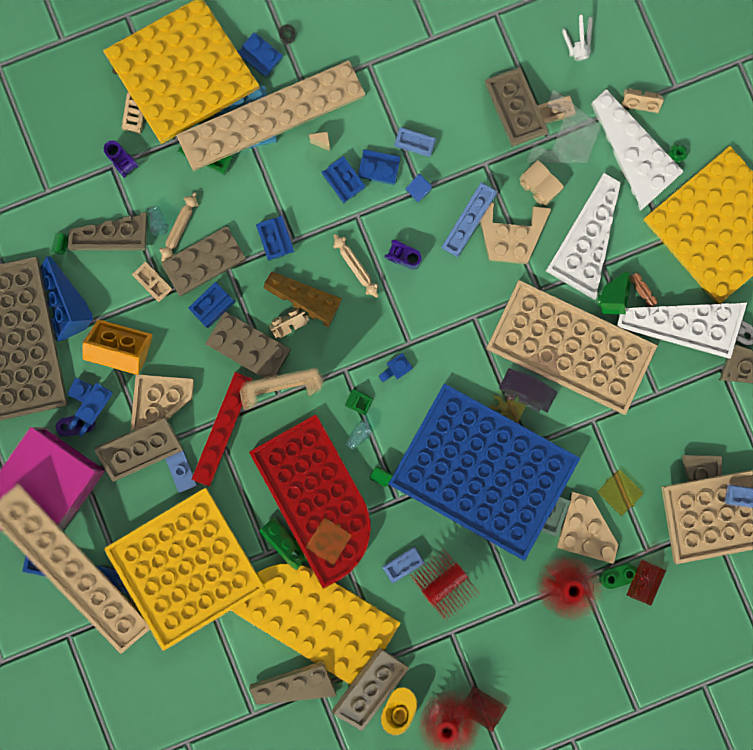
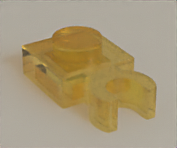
[489,395,526,424]

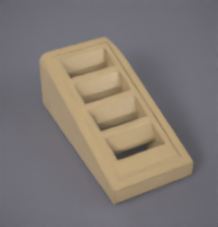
[122,92,144,134]

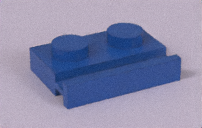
[237,32,283,78]
[358,149,400,185]
[321,156,366,204]
[256,216,294,261]
[188,282,235,328]

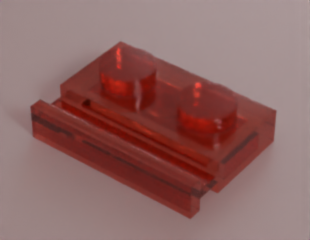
[626,560,666,606]
[461,685,507,732]

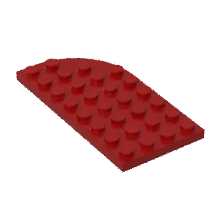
[249,414,371,589]

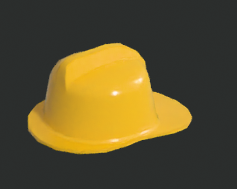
[381,687,417,735]

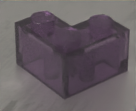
[499,368,557,413]

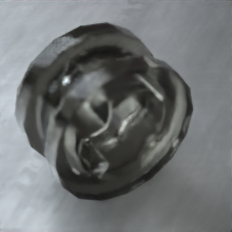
[279,24,296,45]

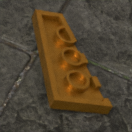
[264,271,342,328]

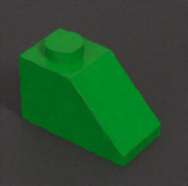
[598,272,631,315]

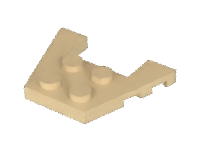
[480,203,551,264]

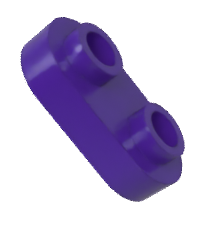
[55,415,96,437]

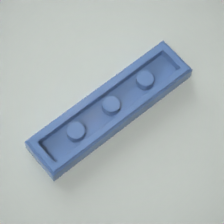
[441,182,498,258]

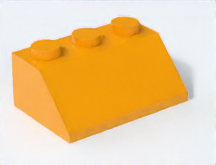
[83,319,153,375]

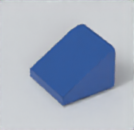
[405,174,432,203]

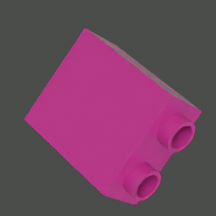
[0,427,106,531]

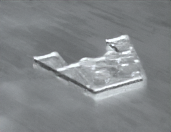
[527,89,601,163]

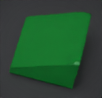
[51,233,69,255]
[345,389,374,416]
[370,466,392,487]

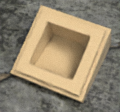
[309,132,330,151]

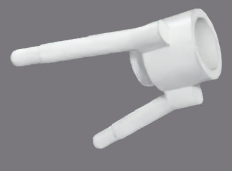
[562,15,592,60]

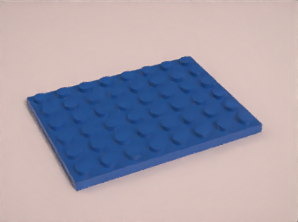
[388,383,580,561]

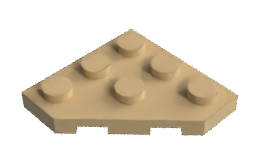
[131,375,195,431]
[556,492,618,564]

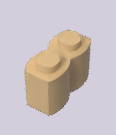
[520,160,564,206]

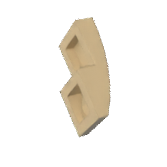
[132,261,172,302]

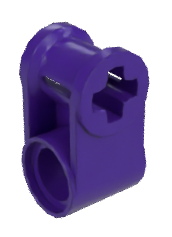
[104,140,139,178]
[384,240,422,269]

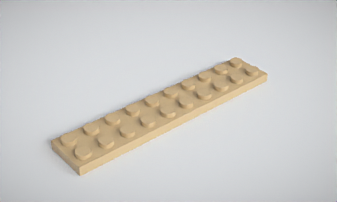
[176,61,365,171]
[0,484,150,654]

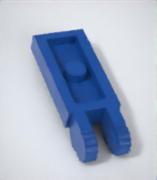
[67,382,114,437]

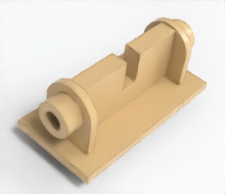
[622,88,664,113]
[269,308,310,338]

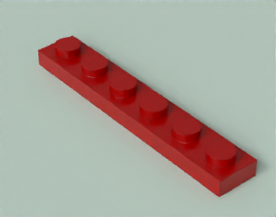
[191,372,253,487]

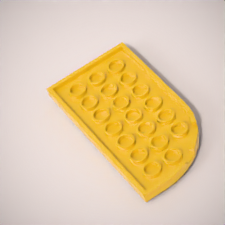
[230,563,400,685]

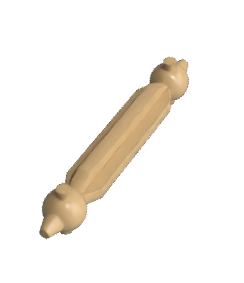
[159,193,199,262]
[333,234,378,298]

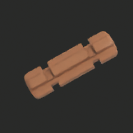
[630,273,658,307]

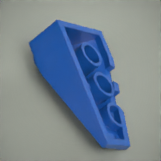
[40,256,93,341]

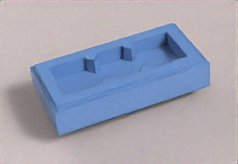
[394,127,436,158]
[165,450,198,493]
[725,484,753,508]
[382,546,425,584]

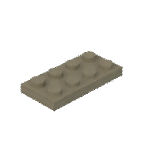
[485,68,548,147]
[161,226,246,297]
[206,312,291,380]
[94,416,183,482]
[331,647,409,731]

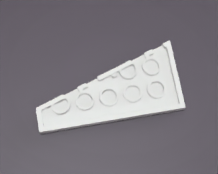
[591,89,684,211]
[546,173,620,300]
[616,303,747,359]

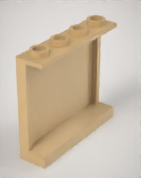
[240,369,323,410]

